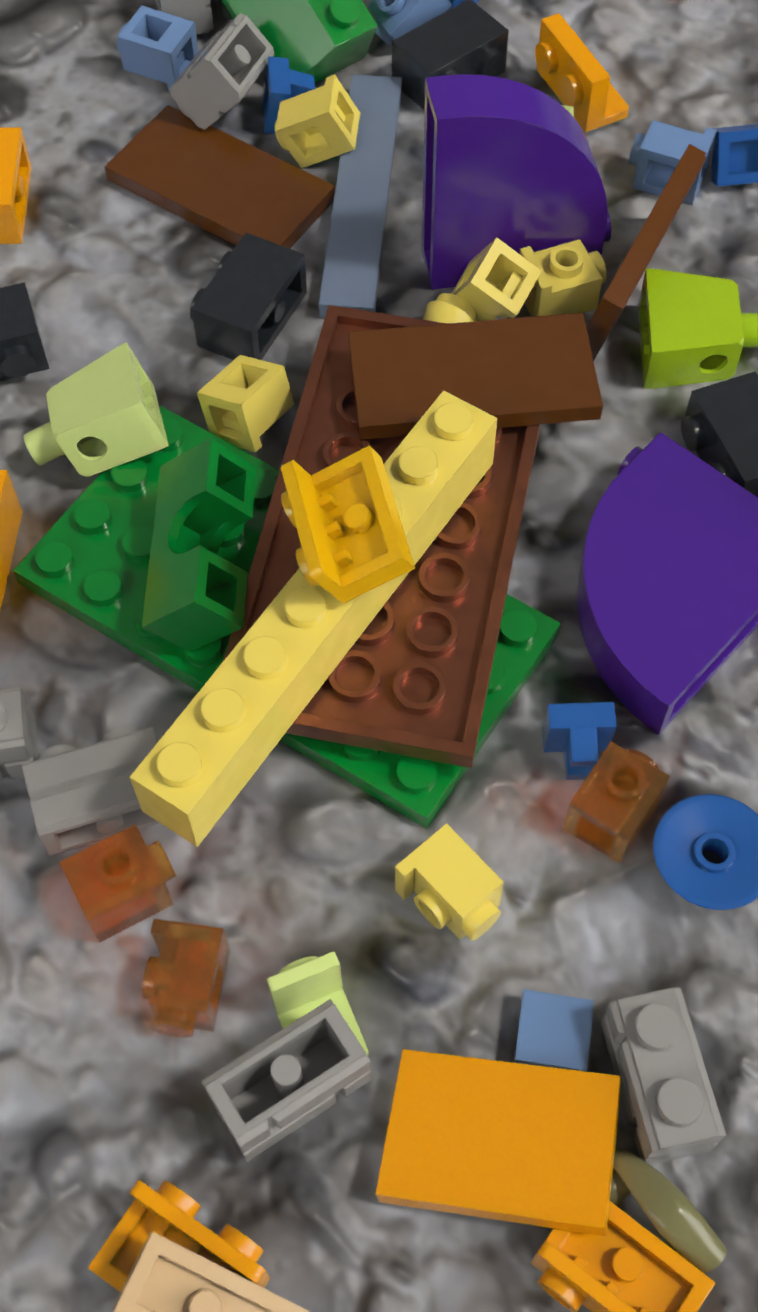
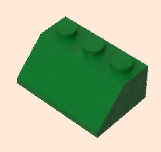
[222,0,378,83]

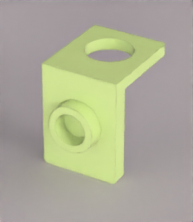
[266,952,369,1056]

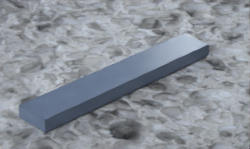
[319,74,402,318]

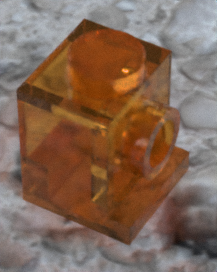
[142,918,230,1038]

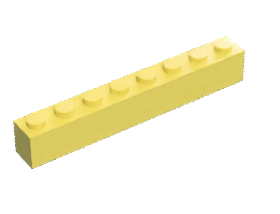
[130,390,498,847]

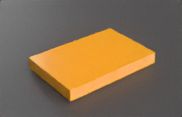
[375,1049,622,1236]

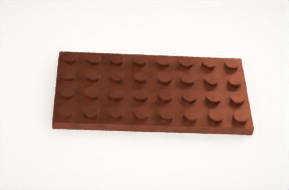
[223,305,541,768]

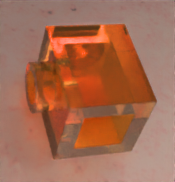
[563,742,670,864]
[59,824,176,943]

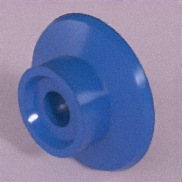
[653,794,758,910]

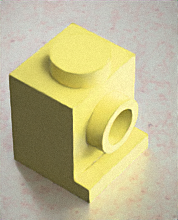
[274,75,360,168]
[451,238,542,321]
[519,239,606,317]
[197,355,294,453]
[395,823,504,941]

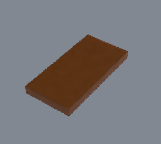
[104,105,335,249]
[586,144,707,361]
[348,313,603,440]

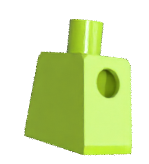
[638,268,758,389]

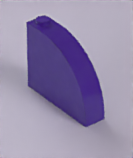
[421,74,612,290]
[577,432,758,735]

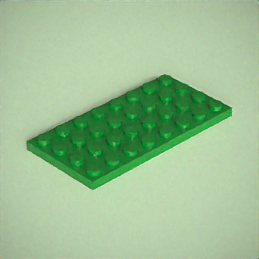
[13,406,561,828]

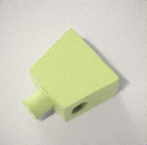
[24,342,169,477]

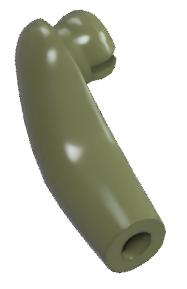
[610,1148,727,1273]

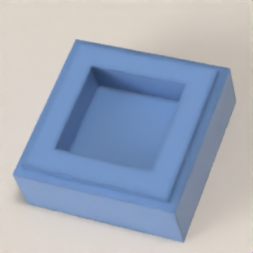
[514,989,594,1072]

